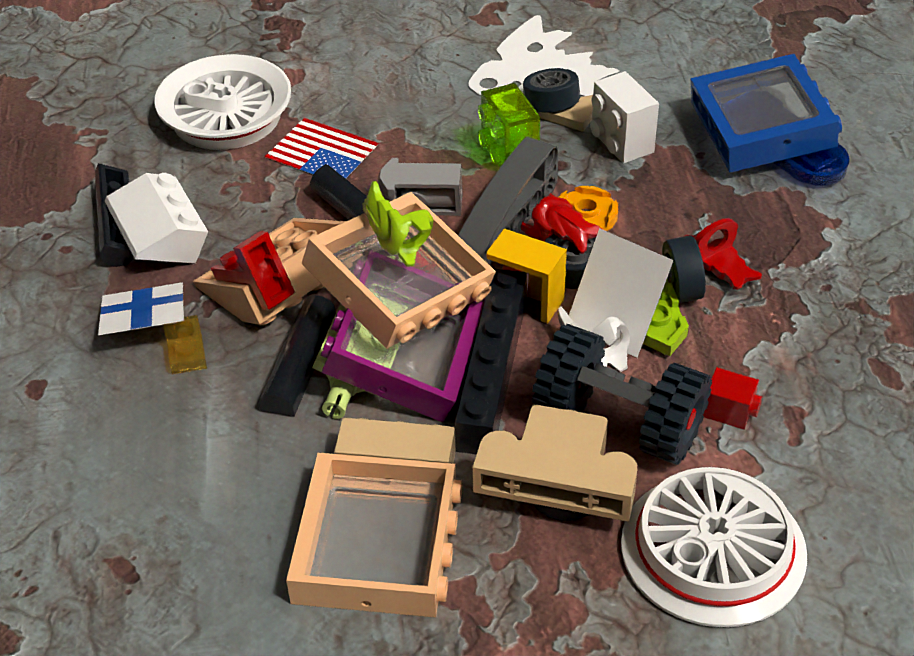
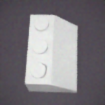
[105,173,208,264]

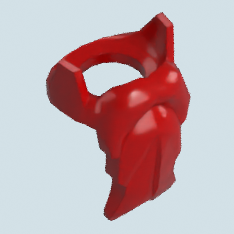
[521,193,602,254]
[683,218,762,290]

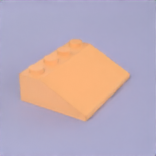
[193,218,362,325]

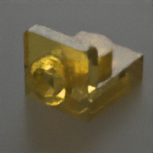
[163,315,207,375]

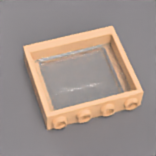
[301,192,496,349]
[286,453,462,617]

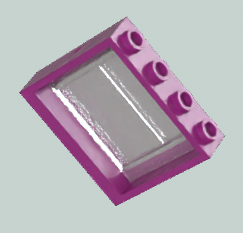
[320,250,485,422]

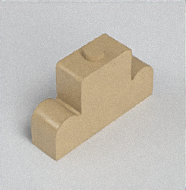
[473,405,637,522]

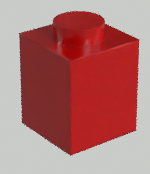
[703,367,763,430]

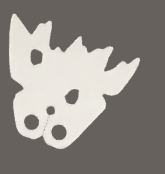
[468,15,619,113]

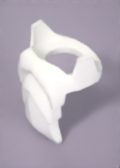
[558,306,630,372]

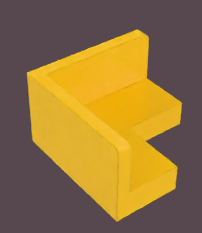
[487,229,567,324]

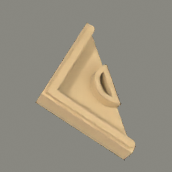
[534,95,593,131]

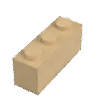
[334,418,456,464]

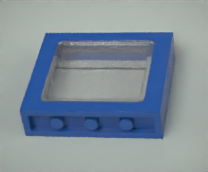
[690,54,842,173]

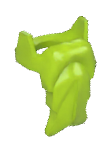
[363,181,433,267]

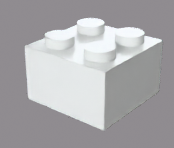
[590,71,659,164]

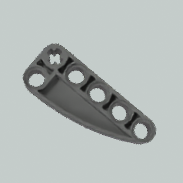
[458,137,558,266]

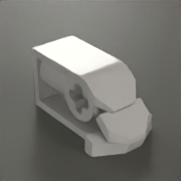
[377,158,463,216]

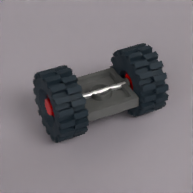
[532,324,712,465]

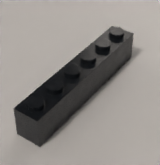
[455,268,527,455]

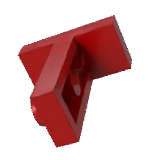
[210,231,296,310]

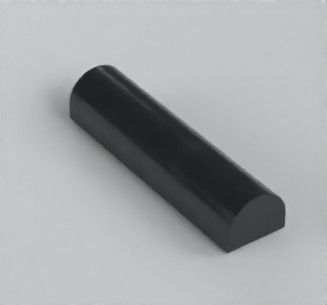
[95,163,134,267]
[310,164,407,256]
[259,295,336,417]

